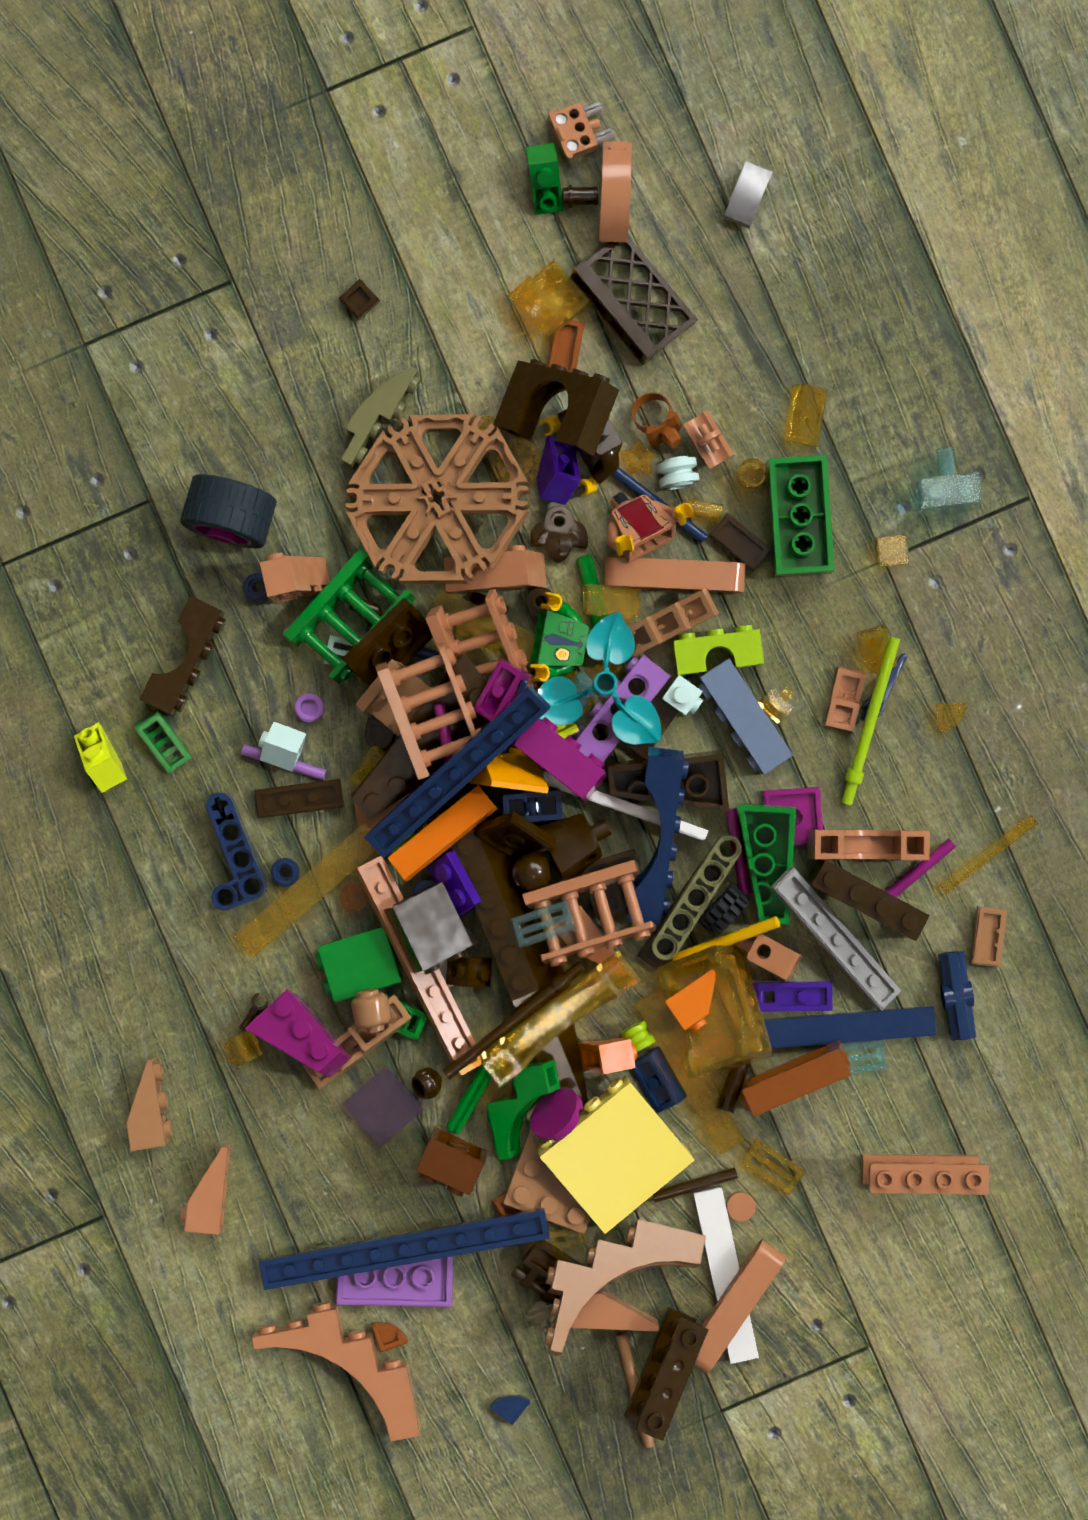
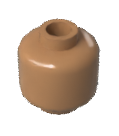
[350,988,392,1033]

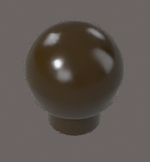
[512,852,552,892]

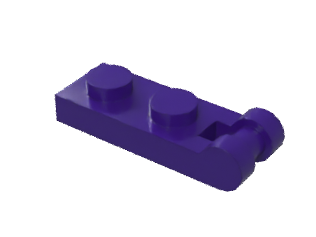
[750,981,833,1012]

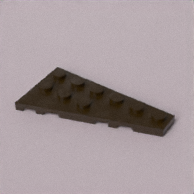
[351,650,490,821]

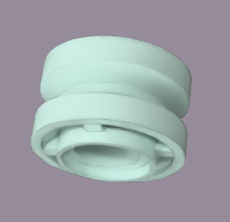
[656,456,700,490]

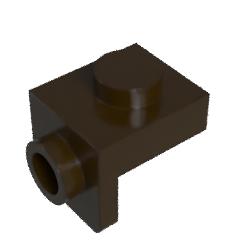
[446,957,492,987]

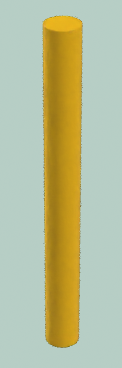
[672,916,780,965]

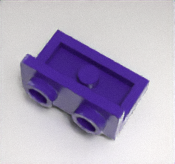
[427,851,482,916]

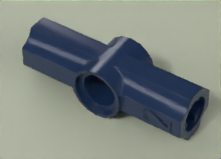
[938,951,977,1041]

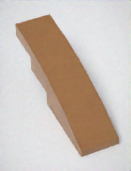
[609,588,719,668]
[303,994,412,1090]

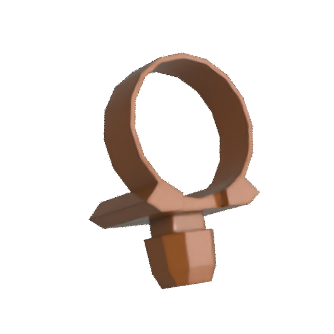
[631,392,682,449]

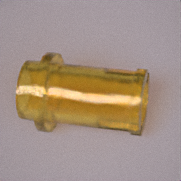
[687,497,723,522]

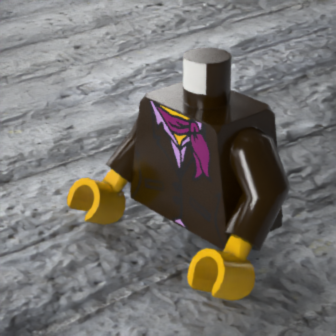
[539,409,622,497]

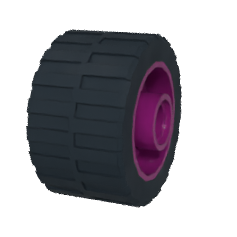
[180,474,277,549]

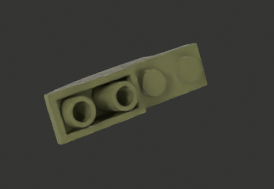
[341,367,421,468]

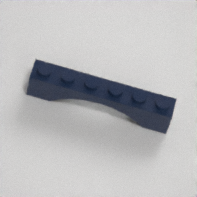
[626,747,689,925]

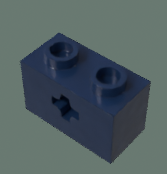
[502,790,563,822]

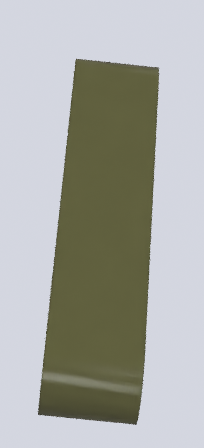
[651,835,741,960]

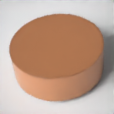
[726,1191,756,1222]

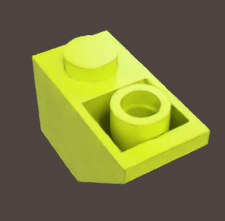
[74,722,127,793]

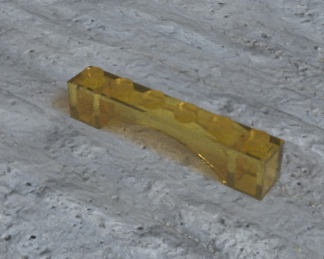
[480,950,641,1087]

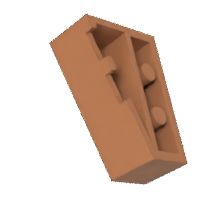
[260,553,331,604]

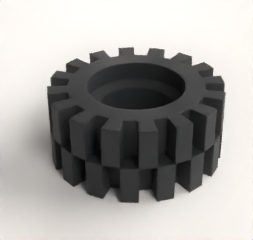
[698,884,750,938]

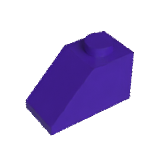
[536,435,581,505]

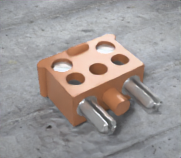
[547,102,613,164]

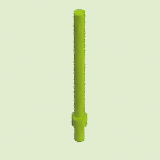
[841,636,901,805]

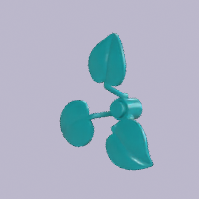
[538,612,661,745]

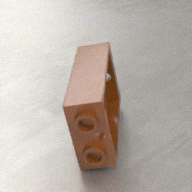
[739,1040,851,1117]

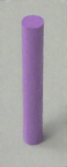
[241,744,327,781]

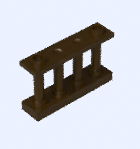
[624,1307,709,1441]

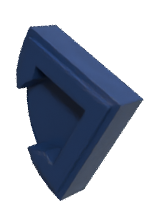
[490,1395,530,1425]

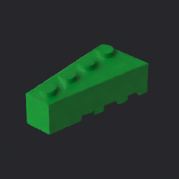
[737,803,796,925]

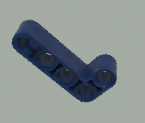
[206,793,268,910]

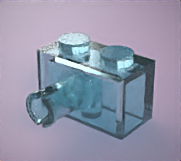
[916,447,982,511]

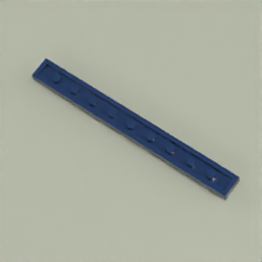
[259,1208,550,1290]

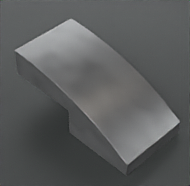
[723,161,772,229]

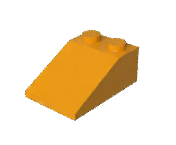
[468,748,549,793]

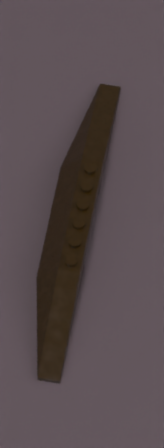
[437,783,588,1113]

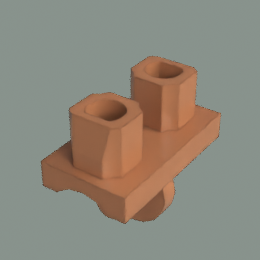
[682,410,734,470]

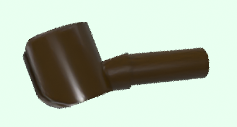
[239,993,269,1031]

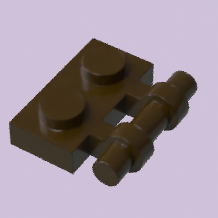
[511,1240,586,1303]

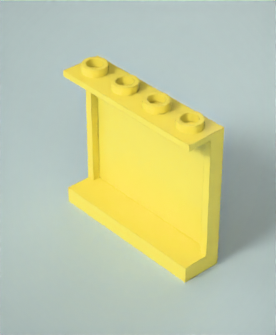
[536,1075,695,1234]

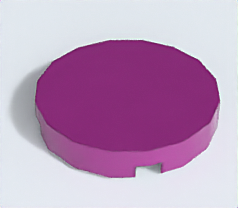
[530,1087,583,1142]

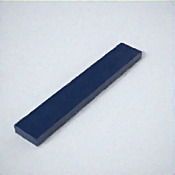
[760,1006,936,1049]

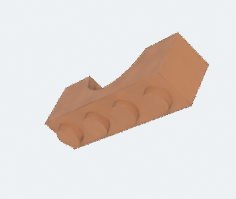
[807,829,930,860]

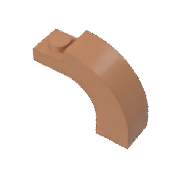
[599,141,632,243]

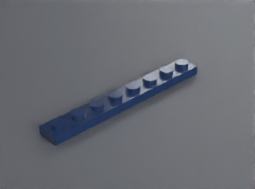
[364,685,551,858]

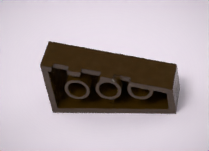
[606,750,729,811]

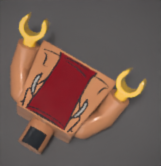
[606,492,695,563]

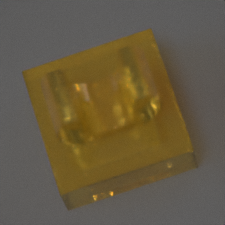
[758,686,795,724]
[223,1030,263,1066]

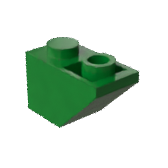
[526,143,563,215]

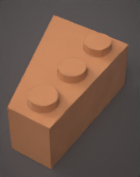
[444,545,547,594]

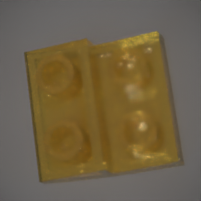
[508,259,592,337]

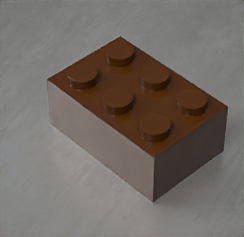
[416,1127,487,1196]

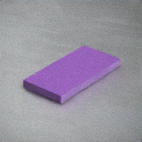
[336,1256,453,1307]

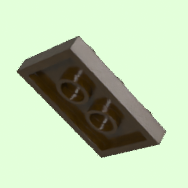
[342,597,433,687]

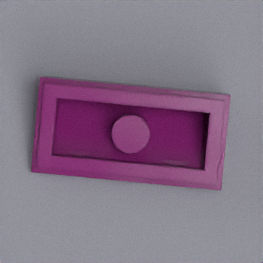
[473,659,531,721]

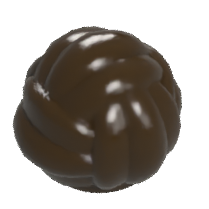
[412,1067,442,1099]

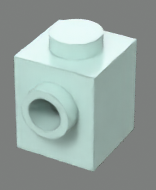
[661,675,703,716]
[258,722,306,772]

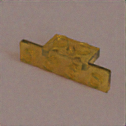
[428,588,535,664]

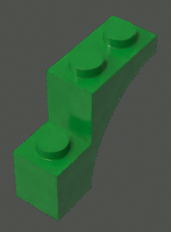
[487,1060,560,1161]

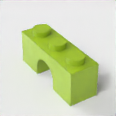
[672,625,764,676]

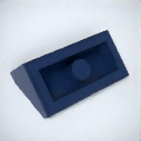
[632,1047,687,1113]

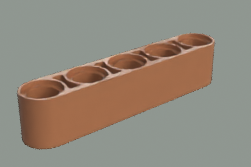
[603,557,746,593]
[694,1240,786,1374]

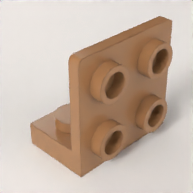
[355,659,431,736]

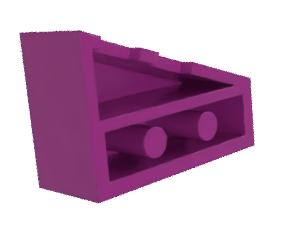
[514,717,608,802]
[244,989,351,1078]

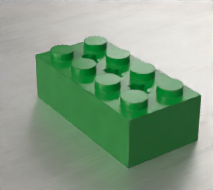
[766,455,835,577]

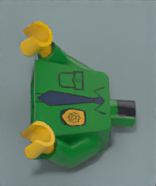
[529,592,589,682]

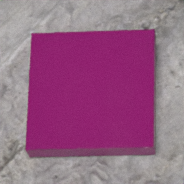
[762,787,823,846]

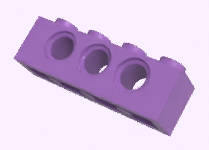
[572,655,671,762]

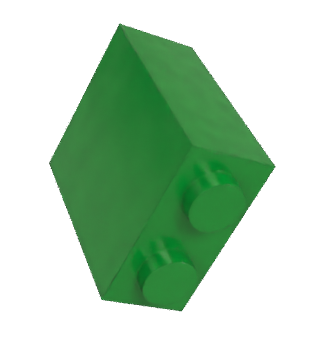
[315,926,403,1003]

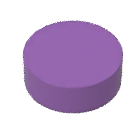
[295,693,324,722]

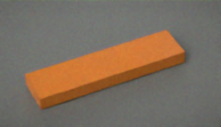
[388,785,497,882]

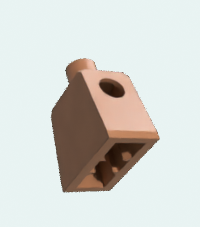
[734,934,803,981]

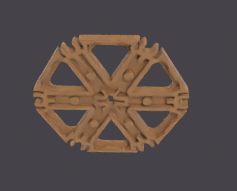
[345,414,530,584]

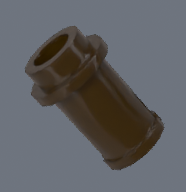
[562,184,598,208]

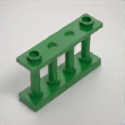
[283,548,416,684]

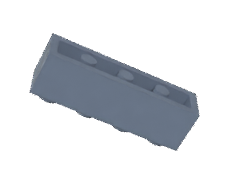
[698,659,793,775]

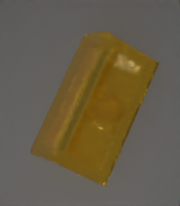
[783,384,828,447]

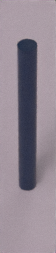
[611,467,708,544]

